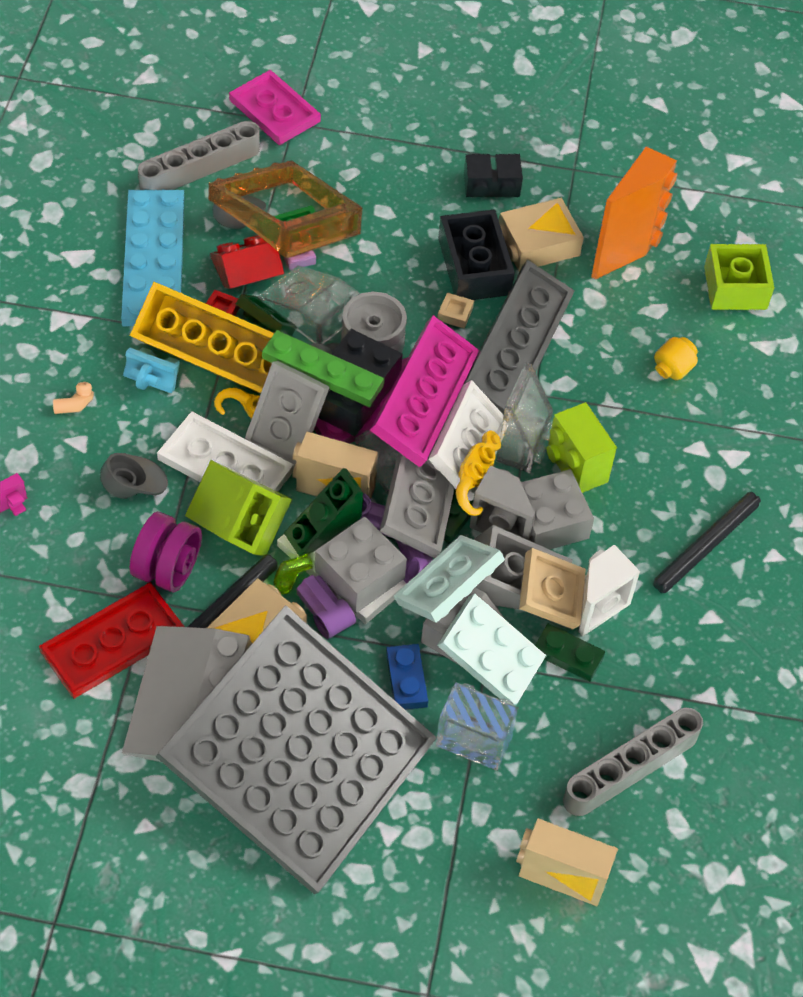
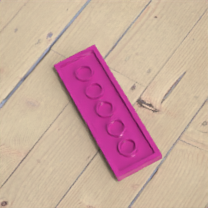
[370,315,480,467]

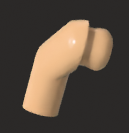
[53,382,94,414]

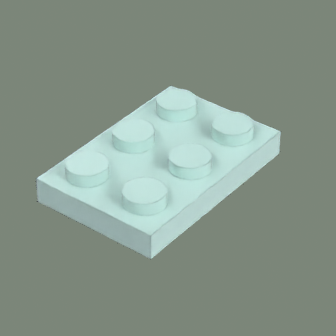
[394,535,505,623]
[437,594,546,706]

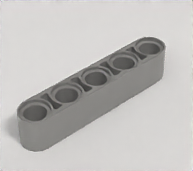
[138,121,260,190]
[563,708,703,816]

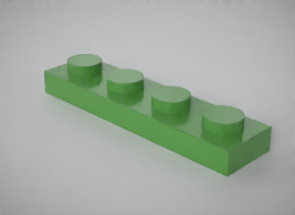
[262,330,384,407]

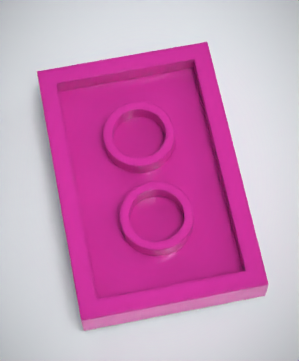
[229,70,321,145]

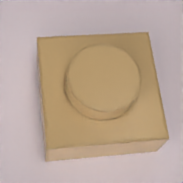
[438,293,474,329]

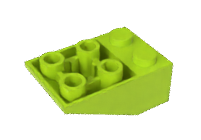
[185,460,292,556]

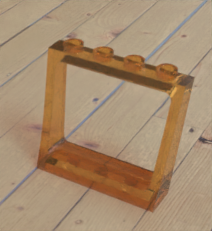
[208,160,362,258]

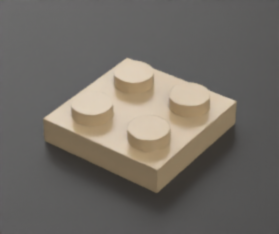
[519,548,586,629]

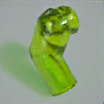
[273,553,313,595]

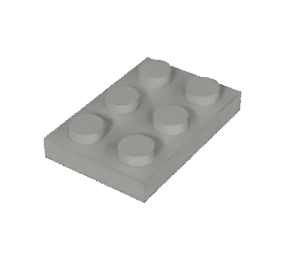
[245,360,330,466]

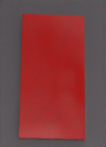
[39,582,185,699]

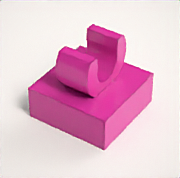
[0,473,27,516]

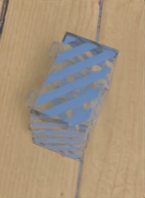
[436,682,519,771]

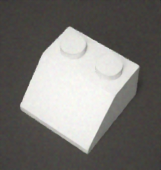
[579,545,640,637]

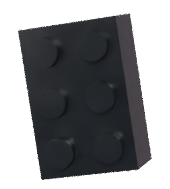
[438,209,515,300]
[318,329,403,436]

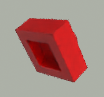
[205,290,240,316]

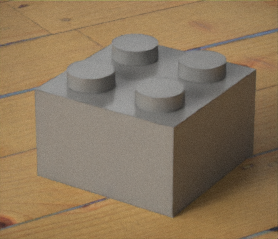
[521,469,594,549]
[315,516,407,613]

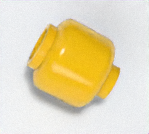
[654,337,698,380]

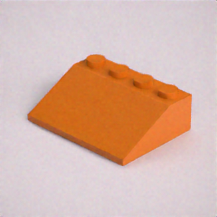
[591,147,677,279]

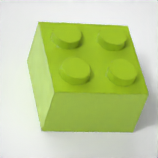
[704,244,774,310]
[547,402,617,493]

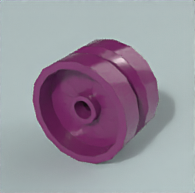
[129,511,202,593]

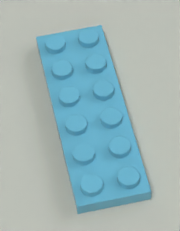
[121,190,185,326]

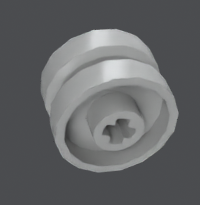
[341,291,407,353]

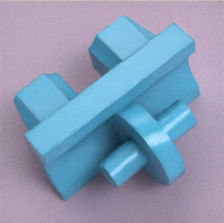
[123,347,180,393]

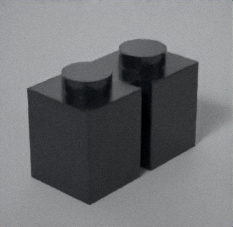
[464,154,523,197]

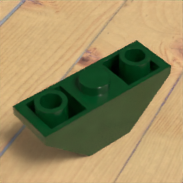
[284,468,363,557]

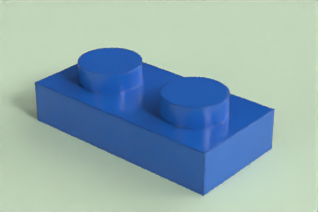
[386,644,428,710]

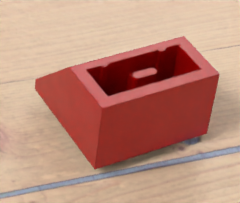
[210,235,284,289]

